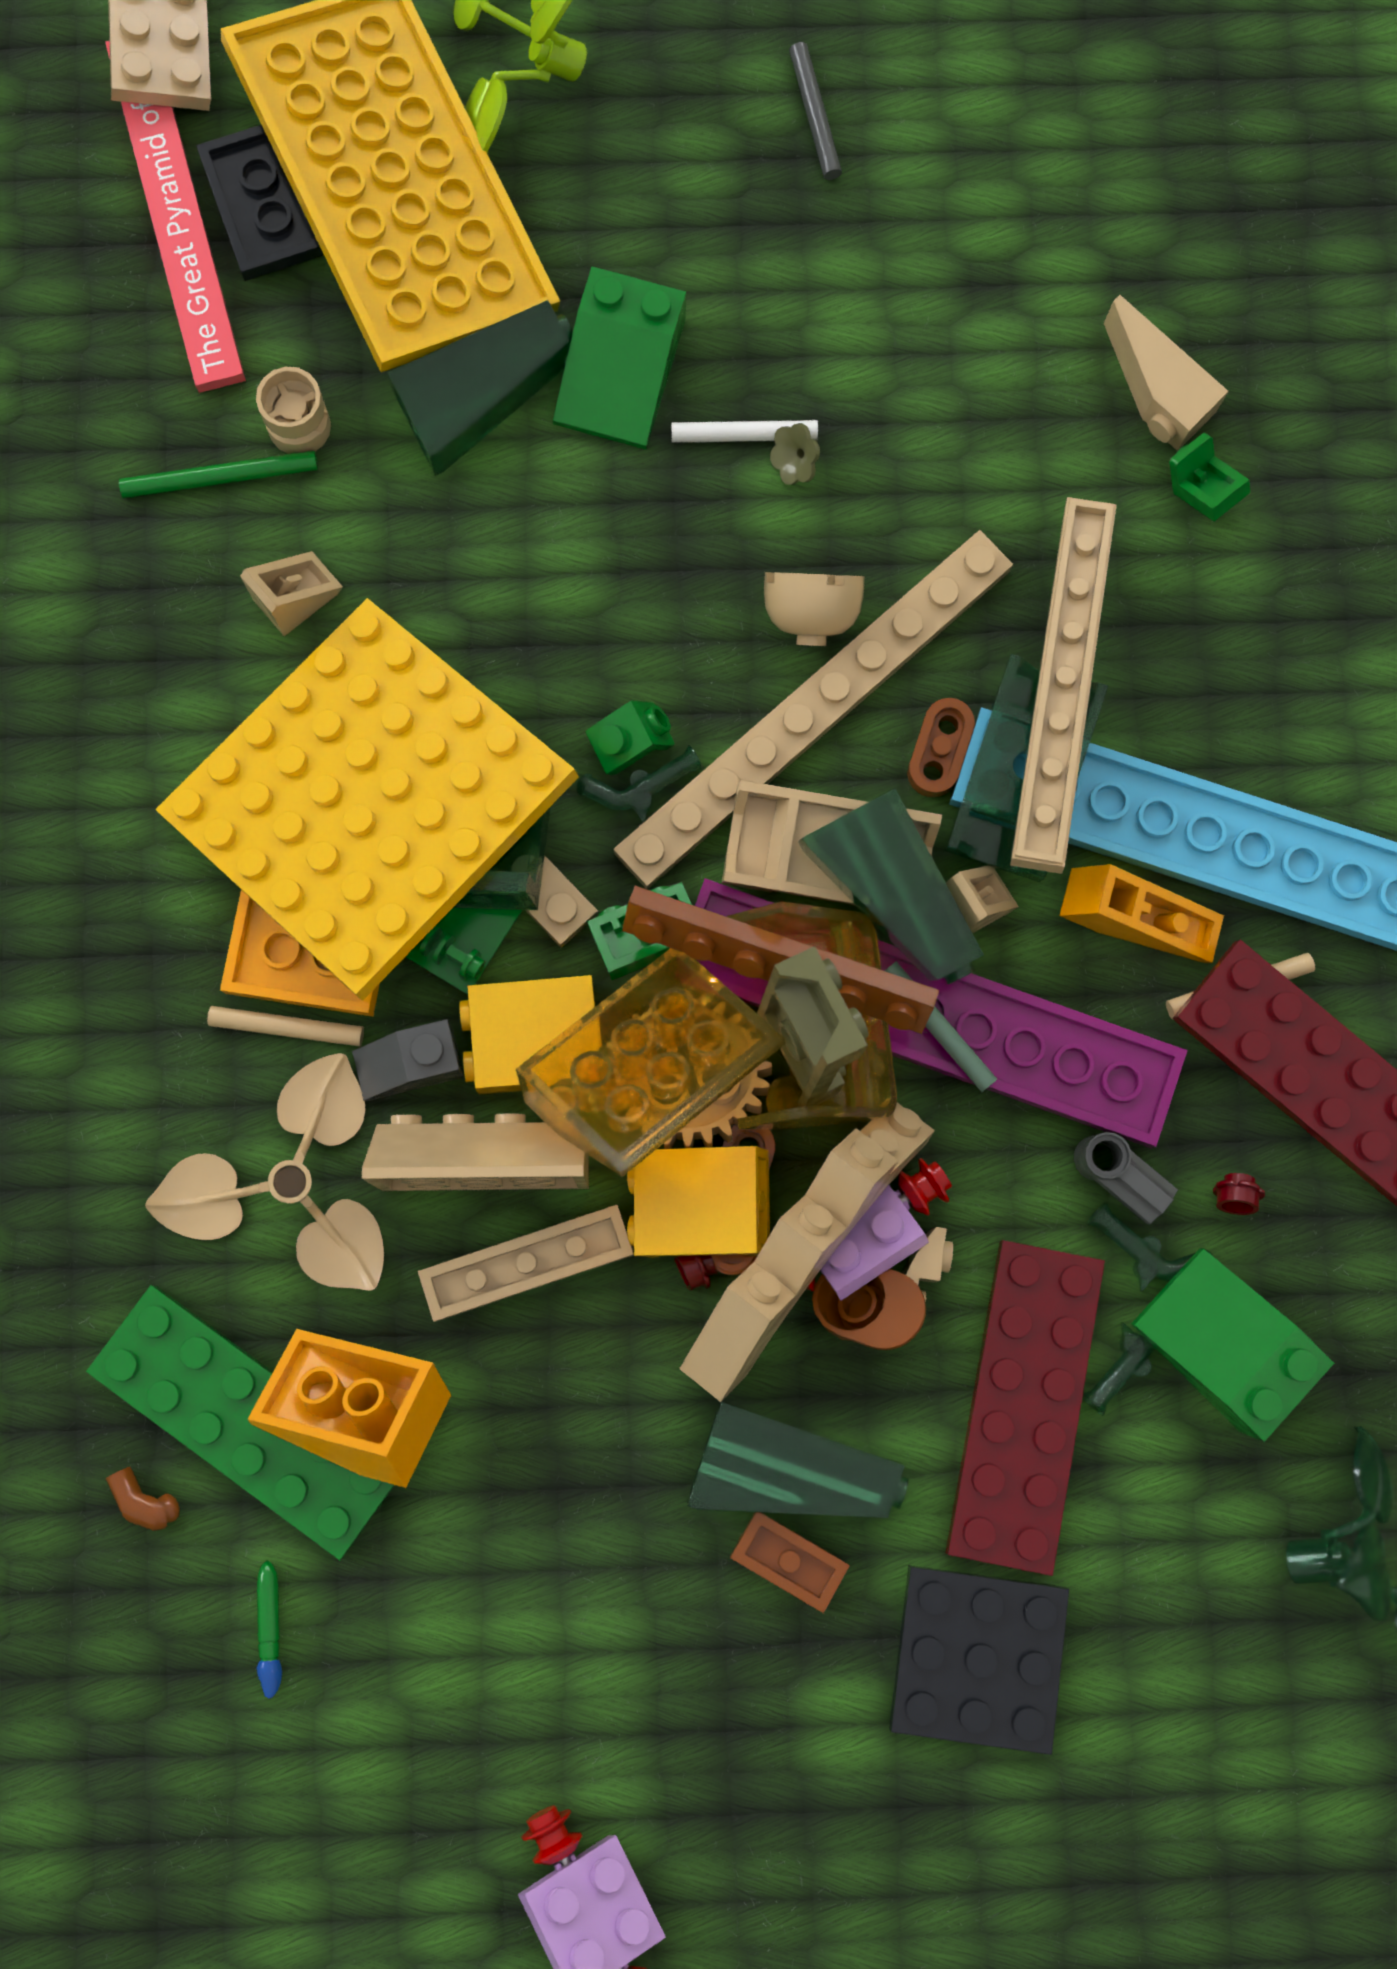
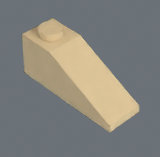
[1104,295,1228,451]

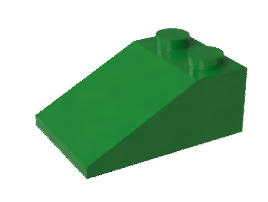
[553,266,686,450]
[1131,1248,1334,1442]

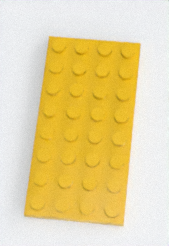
[221,0,560,372]

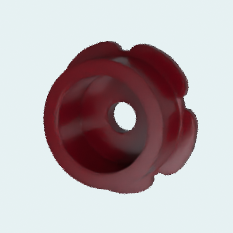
[1213,1173,1265,1215]
[673,1255,717,1291]

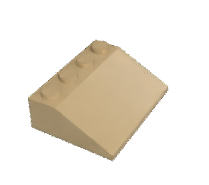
[362,1113,589,1191]

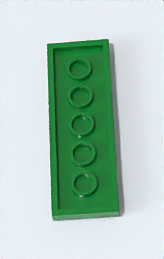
[86,1285,395,1560]

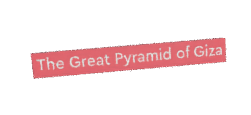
[105,41,246,393]

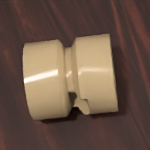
[256,367,331,454]

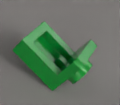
[1169,433,1250,522]
[585,700,675,775]

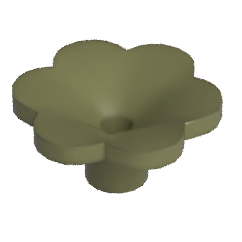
[770,423,820,485]

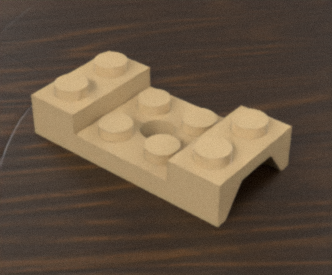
[721,780,942,918]

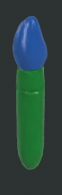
[257,1561,282,1699]

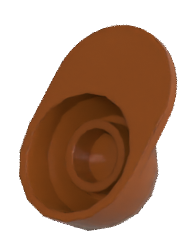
[812,1269,926,1350]

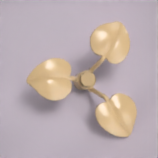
[146,1053,384,1291]

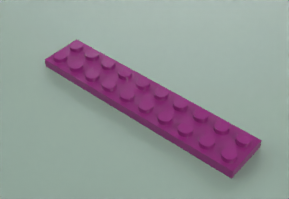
[670,878,1188,1149]

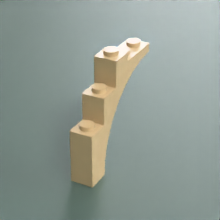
[680,1100,935,1402]

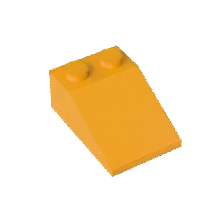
[248,1329,451,1488]

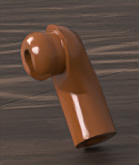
[106,1466,180,1531]

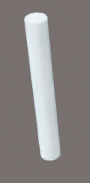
[672,420,818,443]

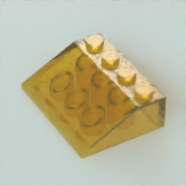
[516,948,785,1177]

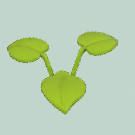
[453,0,587,153]

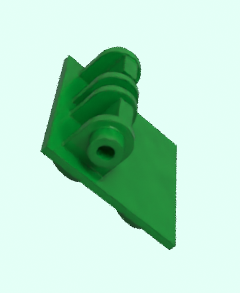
[406,883,523,995]

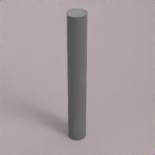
[789,42,842,180]

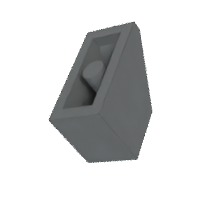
[352,1019,464,1102]

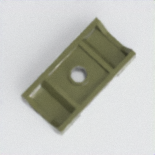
[754,946,869,1112]

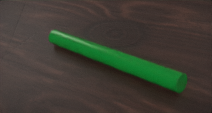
[119,450,318,499]

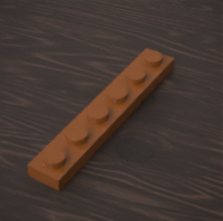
[622,886,939,1034]

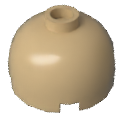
[764,572,865,646]

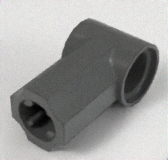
[1074,1132,1178,1225]

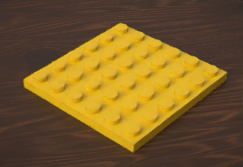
[155,598,579,1001]

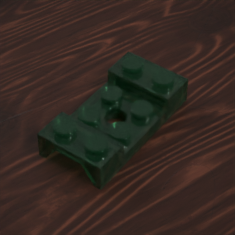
[944,654,1108,883]

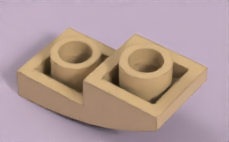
[902,1227,953,1302]

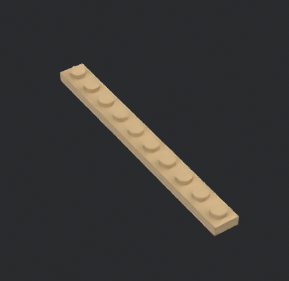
[613,530,1014,890]

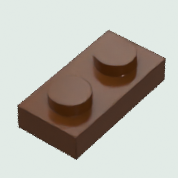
[730,1509,850,1613]

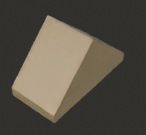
[240,551,343,636]
[928,865,1019,943]

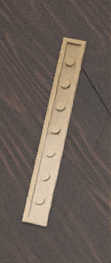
[1010,497,1117,874]

